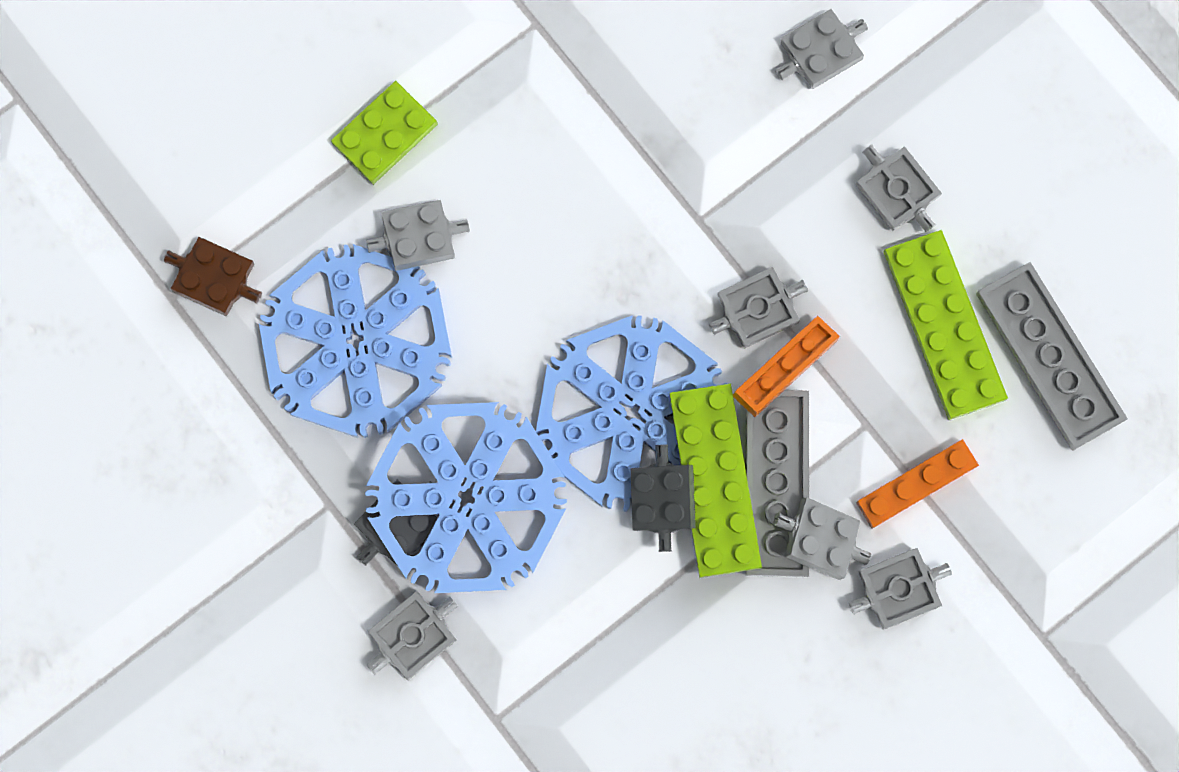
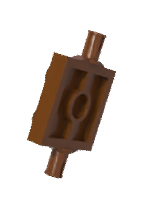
[164,237,262,317]

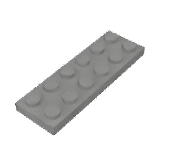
[976,262,1128,451]
[745,390,809,577]

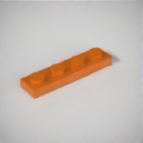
[733,316,840,417]
[856,439,979,529]

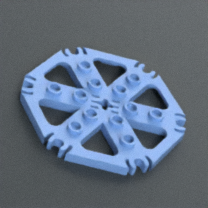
[259,244,452,438]
[536,315,727,512]
[365,402,567,593]

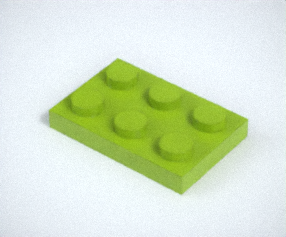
[331,80,438,185]

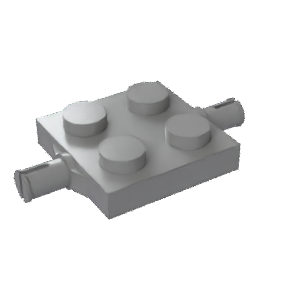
[776,9,868,89]
[856,144,942,232]
[366,200,470,271]
[709,267,808,349]
[773,497,871,580]
[848,547,952,630]
[367,591,458,680]

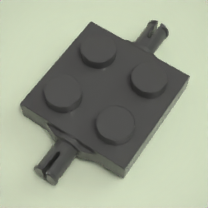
[631,445,695,552]
[354,479,437,566]

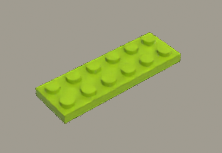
[884,230,1008,420]
[669,383,762,578]

